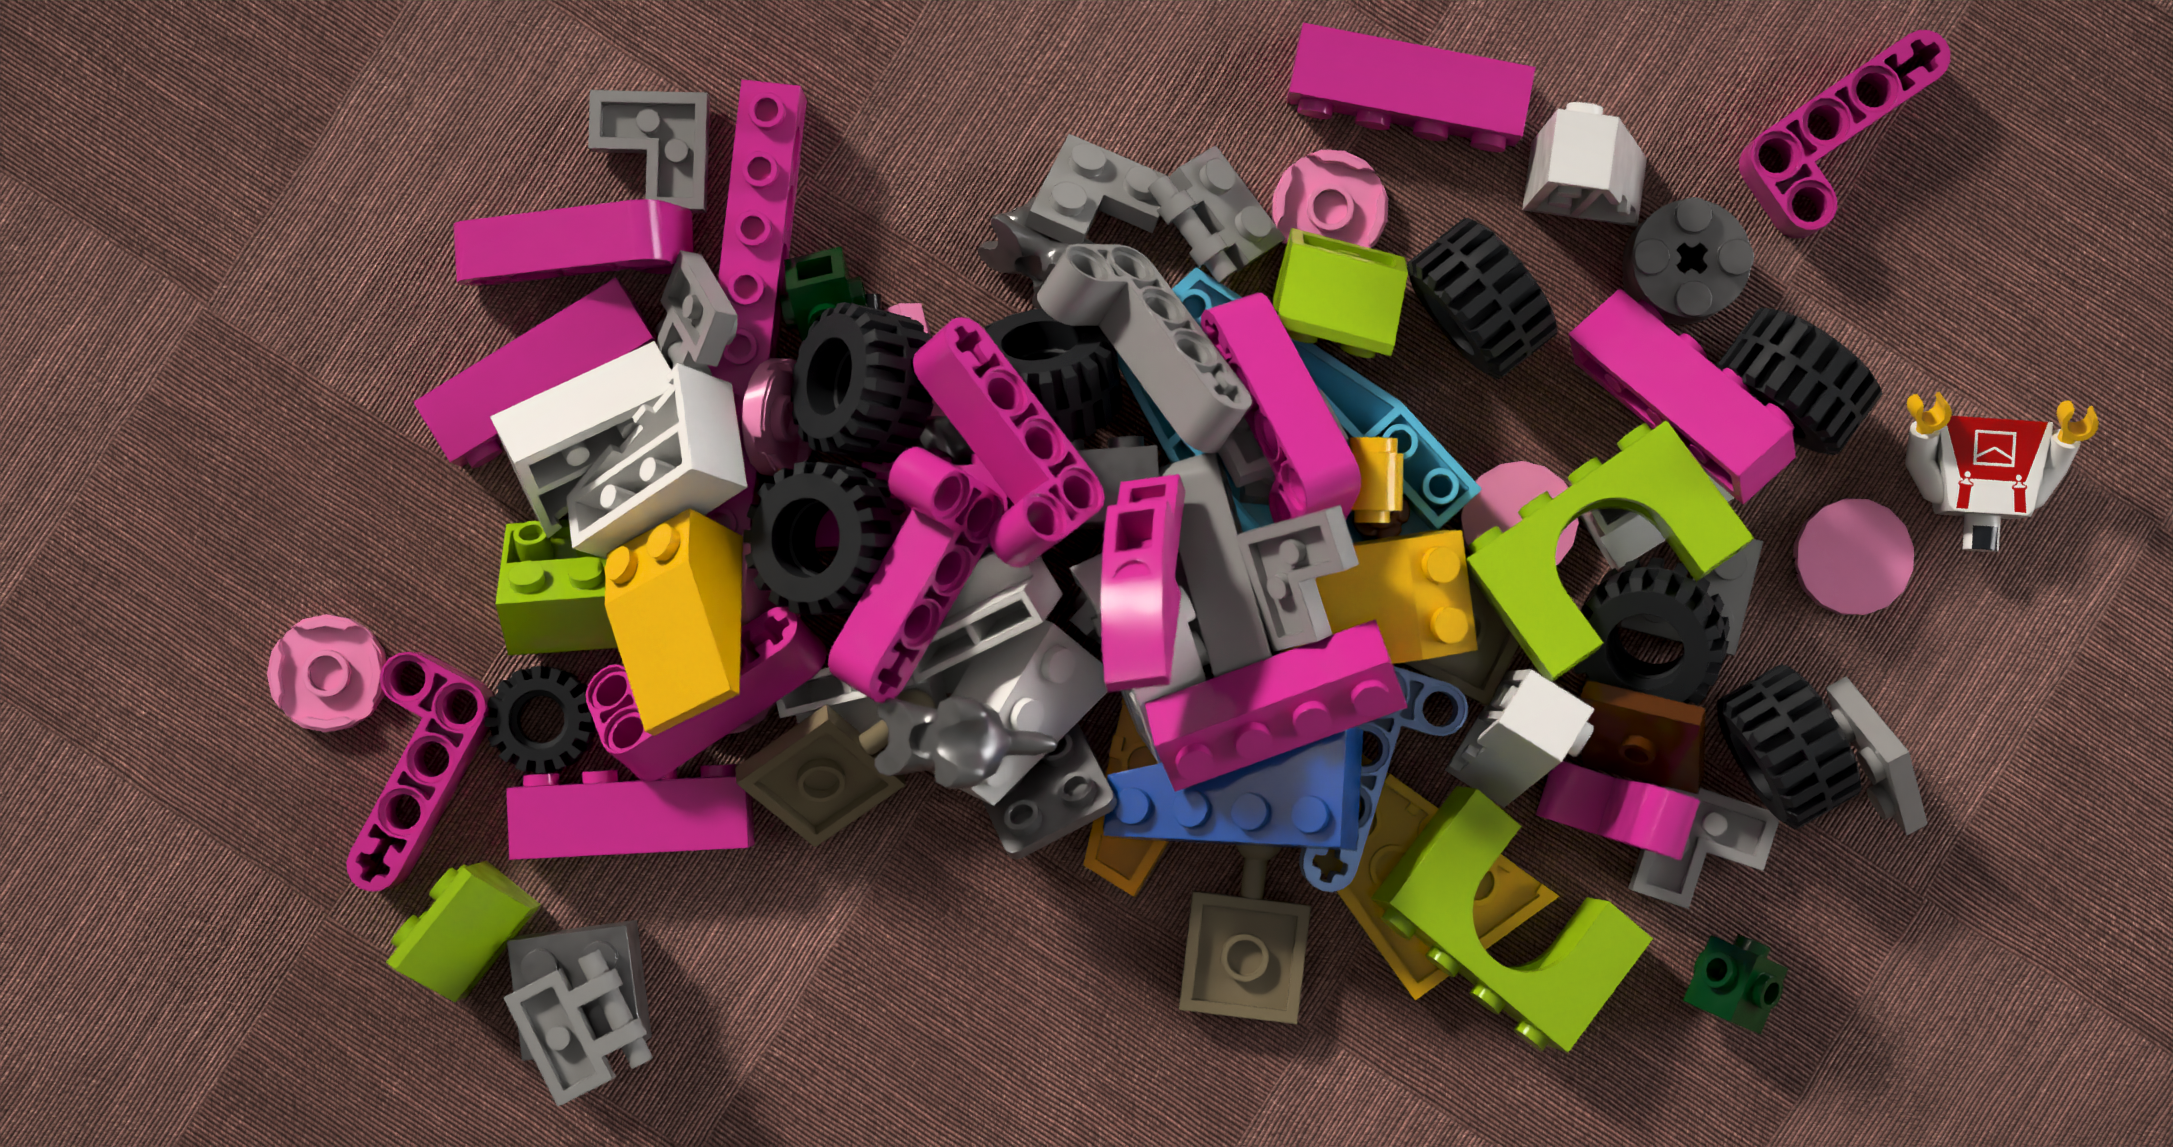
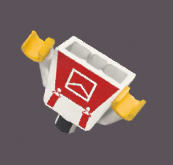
[1905,392,2099,552]

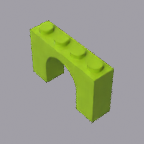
[1466,420,1754,682]
[1371,786,1653,1053]

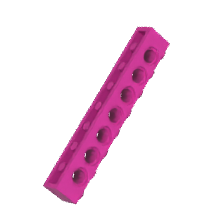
[704,79,807,536]

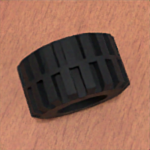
[1407,217,1558,379]
[791,302,934,464]
[1716,307,1882,455]
[985,308,1123,442]
[743,462,906,616]
[1574,558,1730,705]
[1717,663,1861,830]

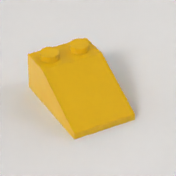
[604,508,743,736]
[1280,530,1478,664]

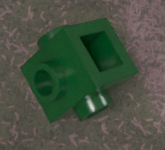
[780,247,868,341]
[1683,933,1788,1034]

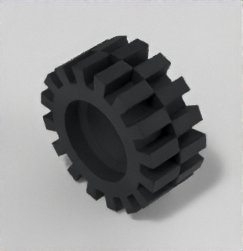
[485,666,598,773]

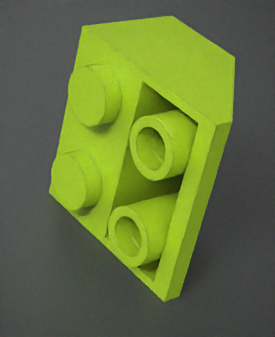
[1272,228,1408,358]
[495,519,618,656]
[386,861,541,1002]

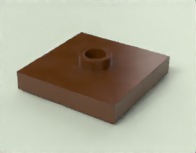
[1580,681,1705,794]

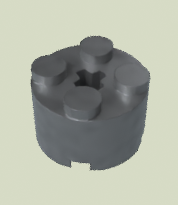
[1622,197,1754,325]

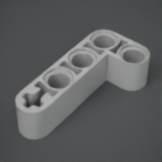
[1037,244,1252,453]
[1159,452,1280,677]

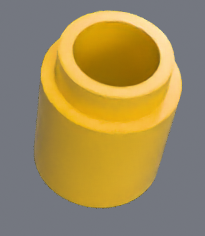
[1349,437,1404,523]

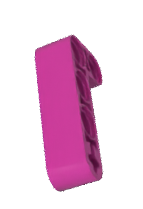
[1739,30,1951,238]
[453,199,694,286]
[1201,292,1361,523]
[913,317,1105,568]
[828,447,1004,703]
[586,607,827,781]
[346,652,495,892]
[1536,761,1700,860]

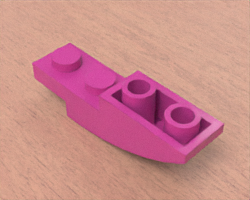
[1101,474,1186,692]

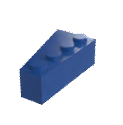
[1104,727,1363,851]

